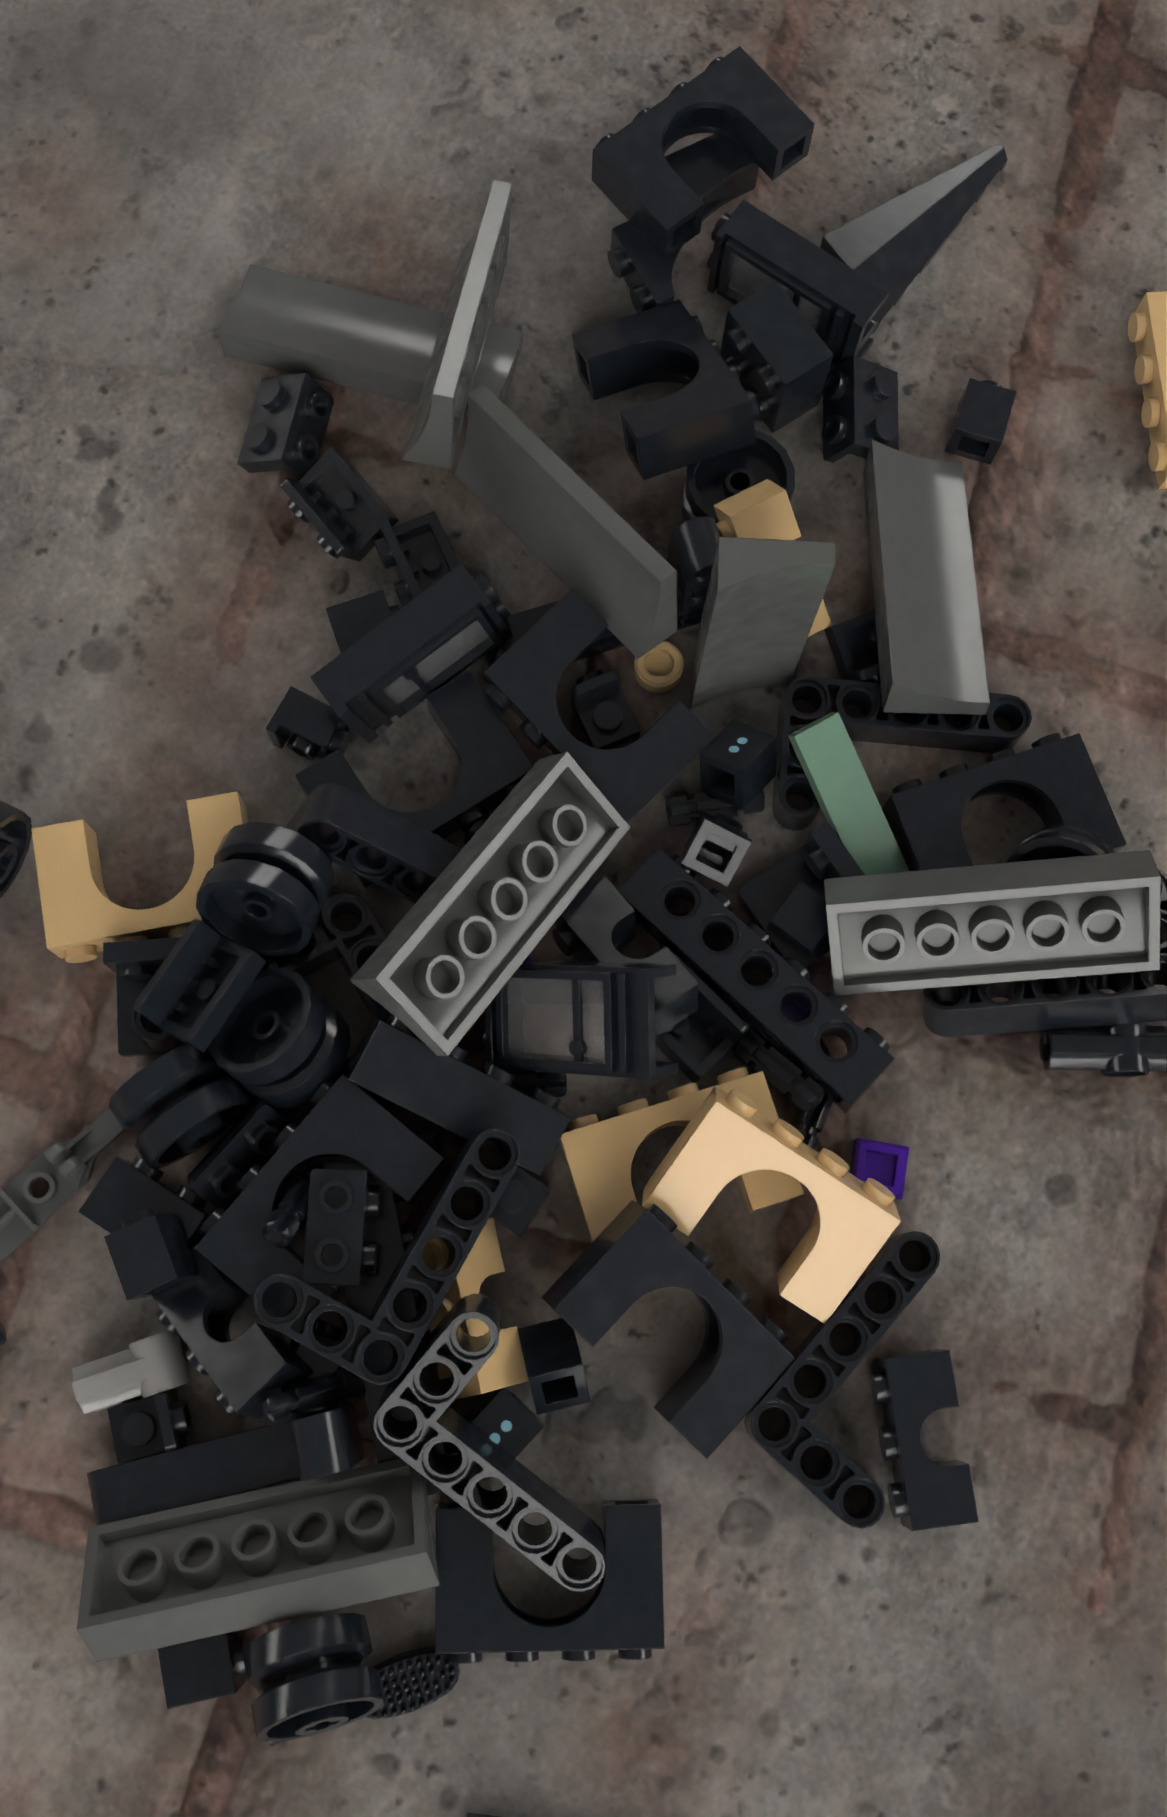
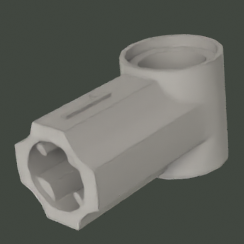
[72,1331,191,1414]

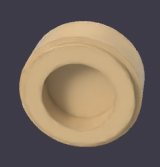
[634,641,684,693]

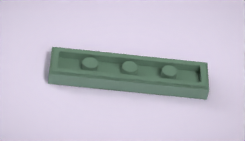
[788,712,909,875]

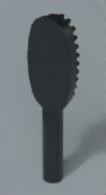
[269,1647,460,1746]

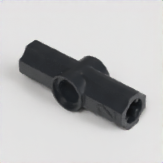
[1039,1022,1167,1077]

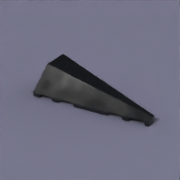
[820,143,1008,334]

